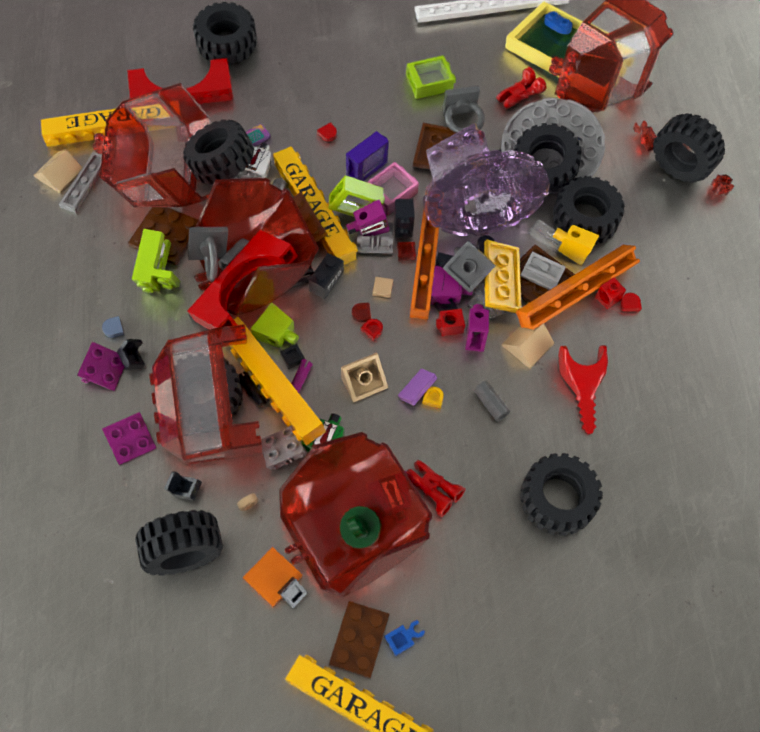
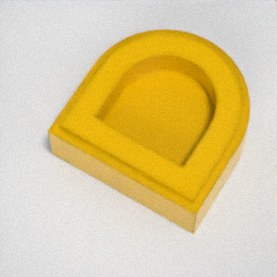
[422,386,444,409]

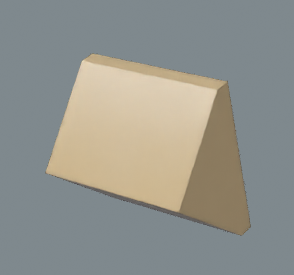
[34,149,83,194]
[501,324,554,369]
[341,353,388,402]

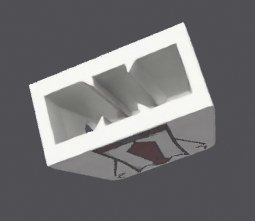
[238,142,272,185]

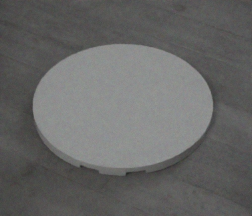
[501,98,605,193]

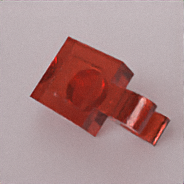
[633,120,656,151]

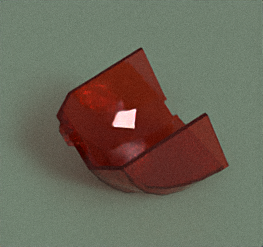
[194,178,319,315]
[279,432,432,598]

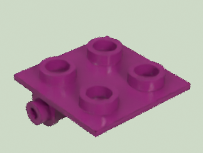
[77,342,124,391]
[102,412,156,465]

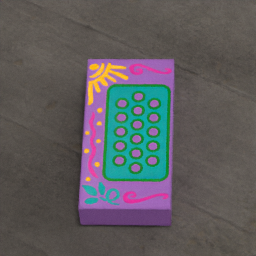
[246,123,271,147]

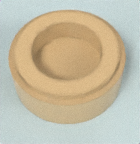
[237,493,258,511]

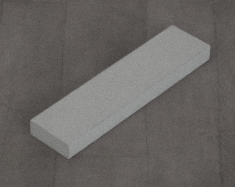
[59,151,110,213]

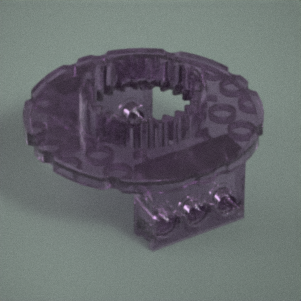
[423,123,550,236]

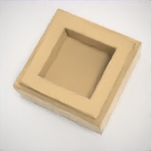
[372,277,393,298]

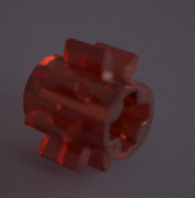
[710,174,734,196]

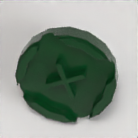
[340,506,382,549]

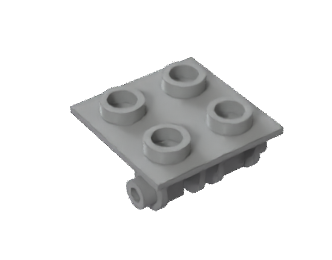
[357,223,393,254]
[260,426,307,470]

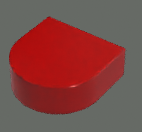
[317,122,337,142]
[621,292,642,312]
[360,319,383,341]

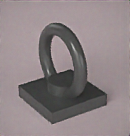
[442,86,485,136]
[188,227,228,282]
[443,240,496,293]

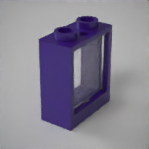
[346,131,389,181]

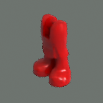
[496,67,547,109]
[406,460,466,517]

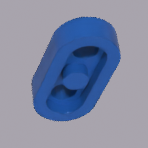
[544,12,572,34]

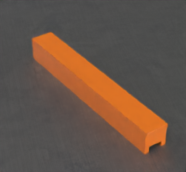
[410,187,444,320]
[516,244,640,330]

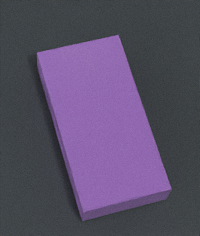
[398,368,437,406]

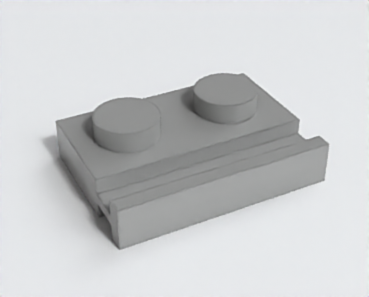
[520,252,566,290]

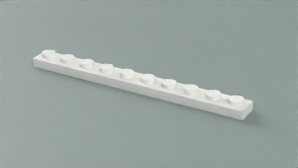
[415,0,569,23]

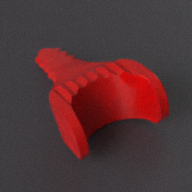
[558,345,608,435]

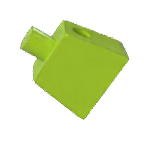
[251,302,299,348]

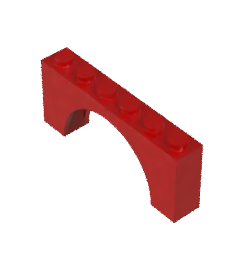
[127,58,233,106]
[187,230,298,339]

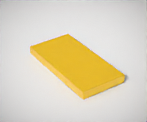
[484,240,522,313]

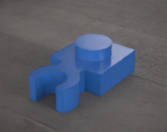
[384,620,425,657]

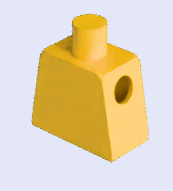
[553,225,599,266]

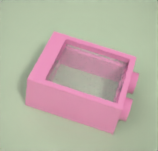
[367,162,419,216]

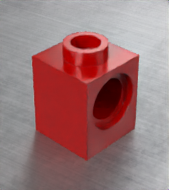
[595,277,626,310]
[436,309,465,336]

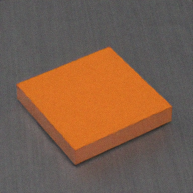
[243,547,303,608]

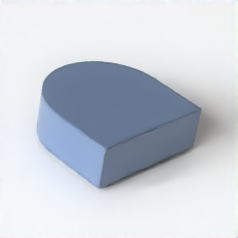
[102,316,124,338]

